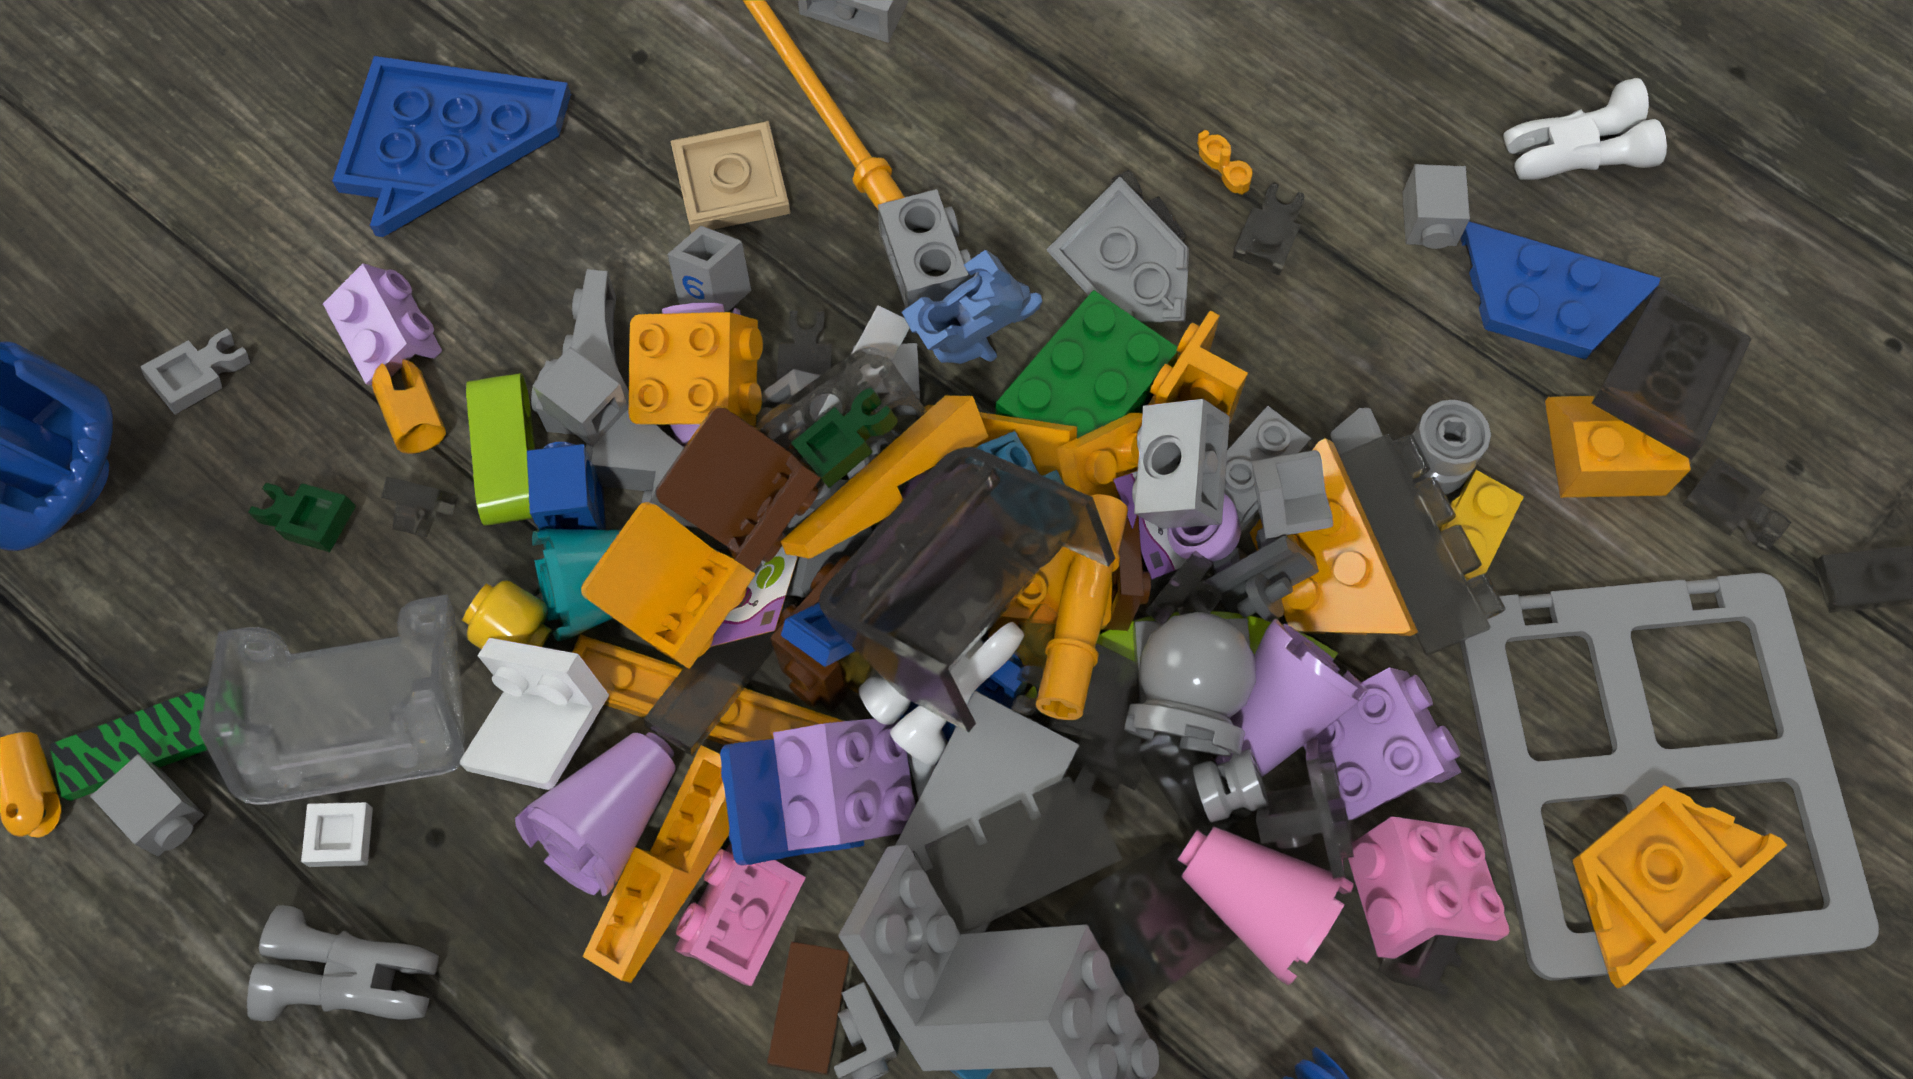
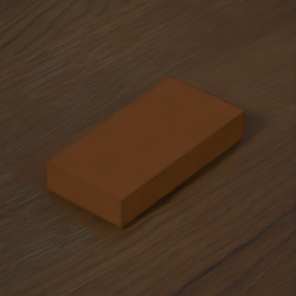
[767,941,850,1076]

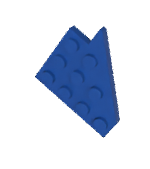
[332,56,571,237]

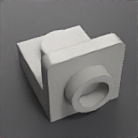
[833,982,897,1079]

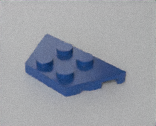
[1460,221,1660,360]

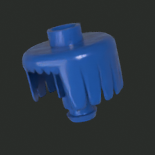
[0,341,113,551]

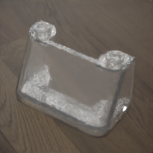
[199,594,466,805]

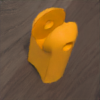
[372,359,446,454]
[0,732,62,838]

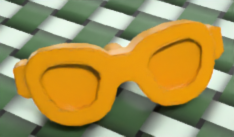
[1197,130,1253,195]

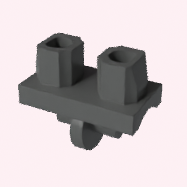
[1201,528,1319,622]

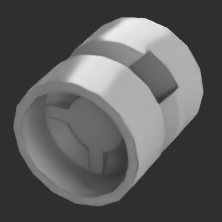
[1401,400,1491,495]

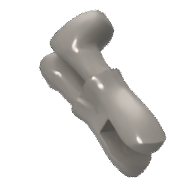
[247,905,439,1021]

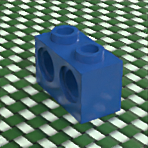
[527,442,606,530]

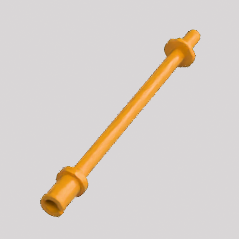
[742,0,905,210]

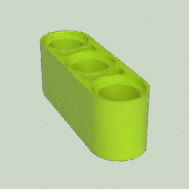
[466,373,535,526]

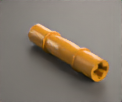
[1036,494,1128,720]

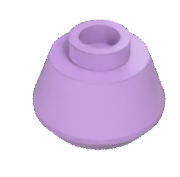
[1167,493,1241,561]

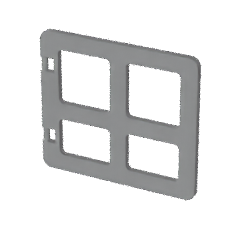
[1456,573,1879,980]

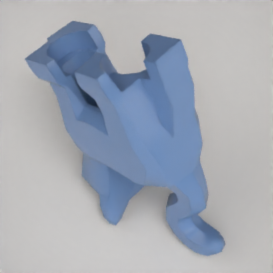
[902,250,1043,364]

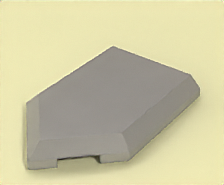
[1046,177,1189,322]

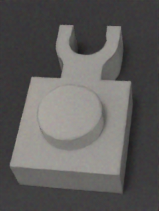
[140,329,250,415]

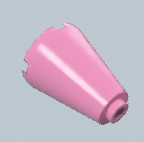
[1178,827,1353,985]

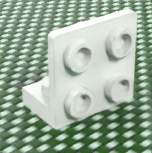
[460,638,609,790]

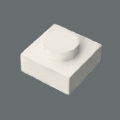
[301,802,373,867]

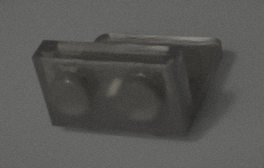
[1064,842,1239,1013]

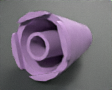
[1214,619,1368,777]
[515,733,676,896]

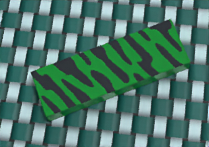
[49,681,240,801]

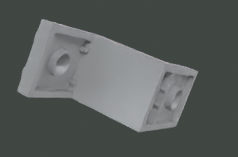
[838,844,1159,1079]

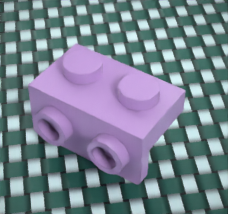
[323,264,442,385]

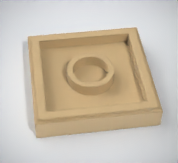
[671,121,790,234]

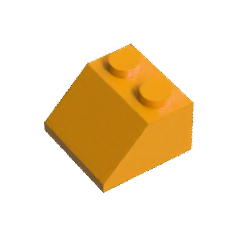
[1545,395,1691,498]

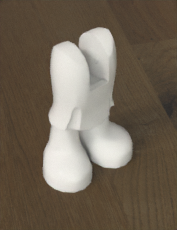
[1503,78,1667,180]
[858,592,1024,765]

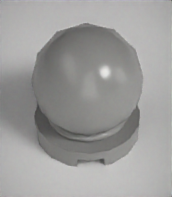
[1124,612,1256,757]

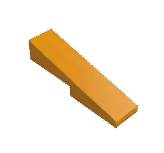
[780,395,989,559]
[582,745,729,983]

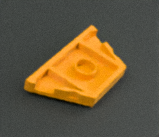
[1250,438,1418,636]
[1572,785,1787,989]

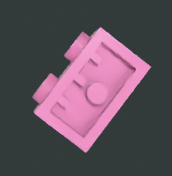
[675,844,806,986]

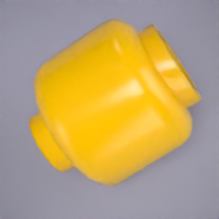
[462,580,552,649]

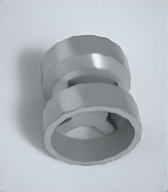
[1193,749,1269,823]

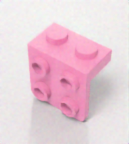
[1345,816,1509,959]

